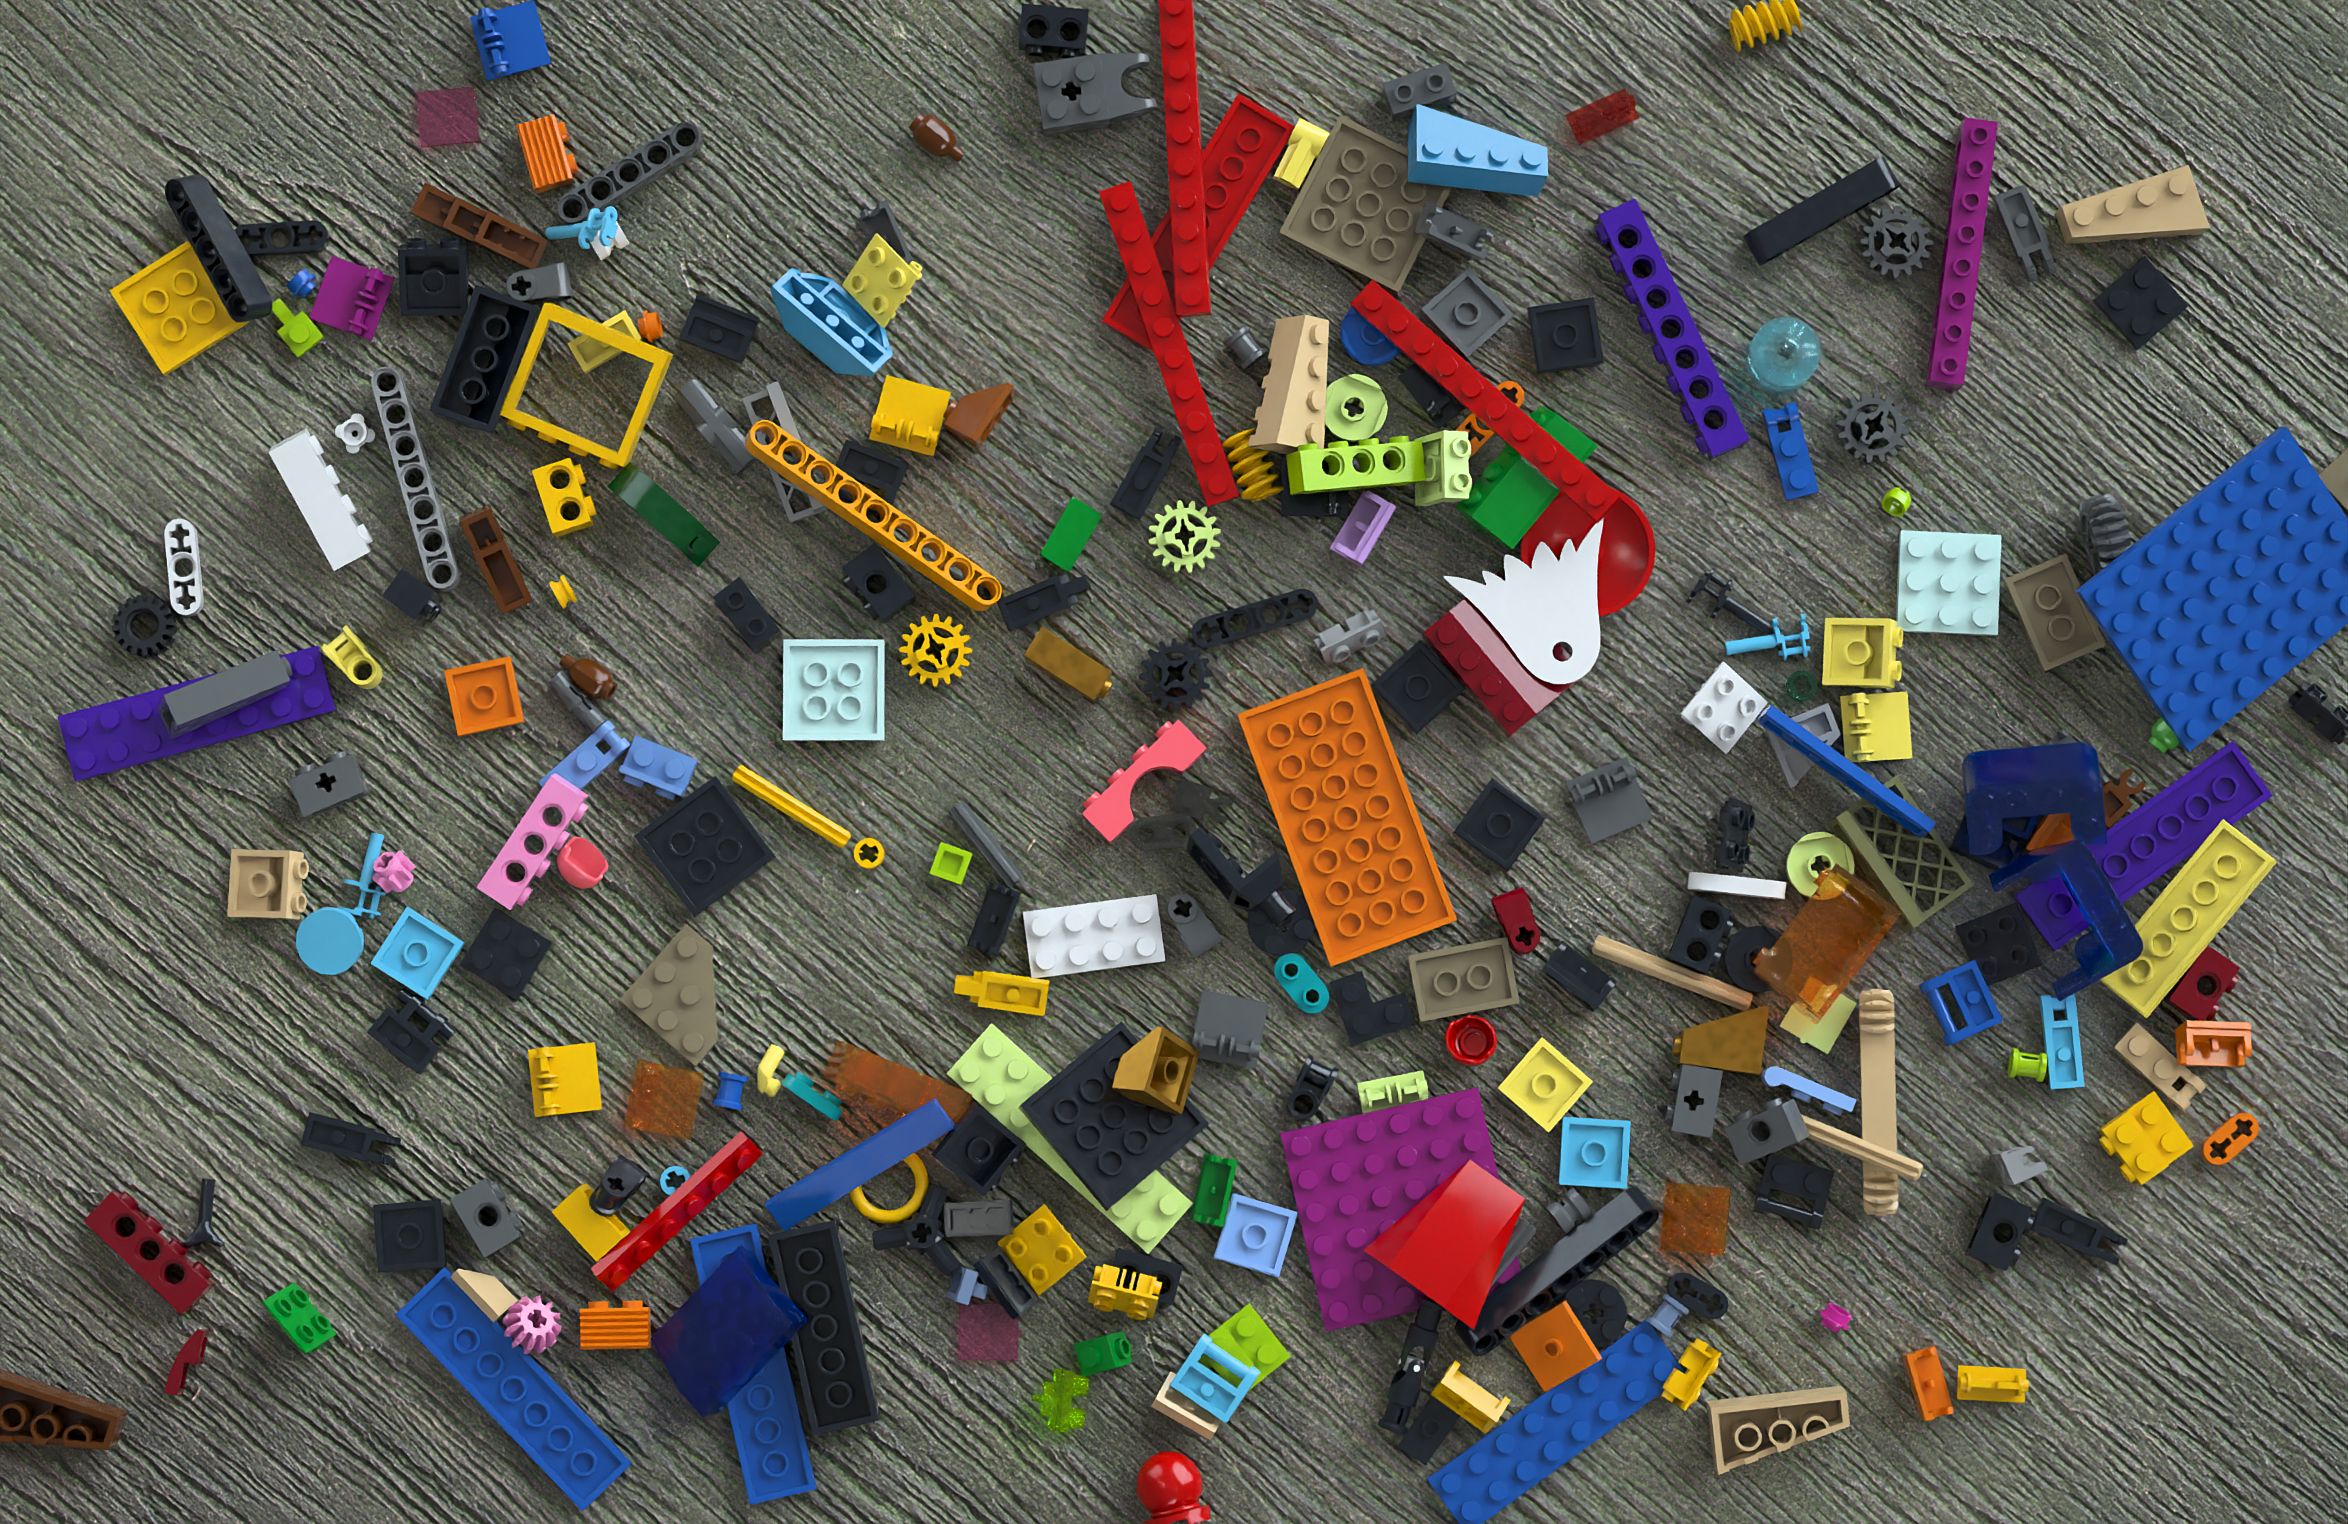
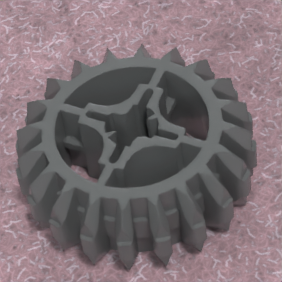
[2079,494,2132,575]

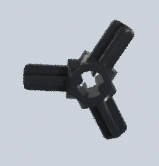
[872,1184,960,1276]

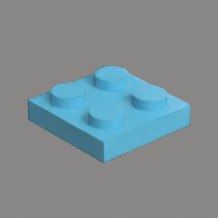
[370,907,465,1000]
[1558,1117,1631,1189]

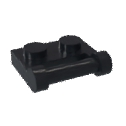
[836,439,909,518]
[1753,1153,1834,1230]

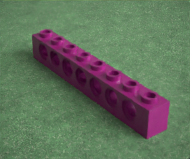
[1925,117,1998,391]

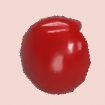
[1444,1015,1497,1066]

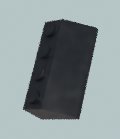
[429,285,540,434]

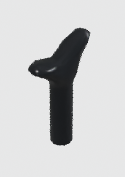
[182,1178,225,1248]

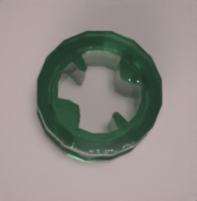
[1785,670,1817,702]

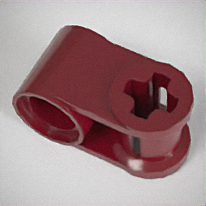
[1491,887,1540,954]

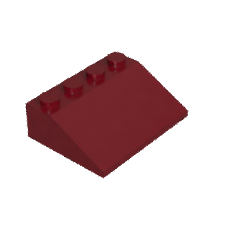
[1422,572,1579,739]

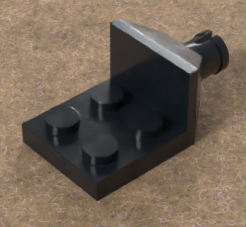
[1186,827,1296,928]

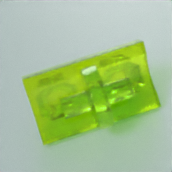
[1032,1368,1089,1433]

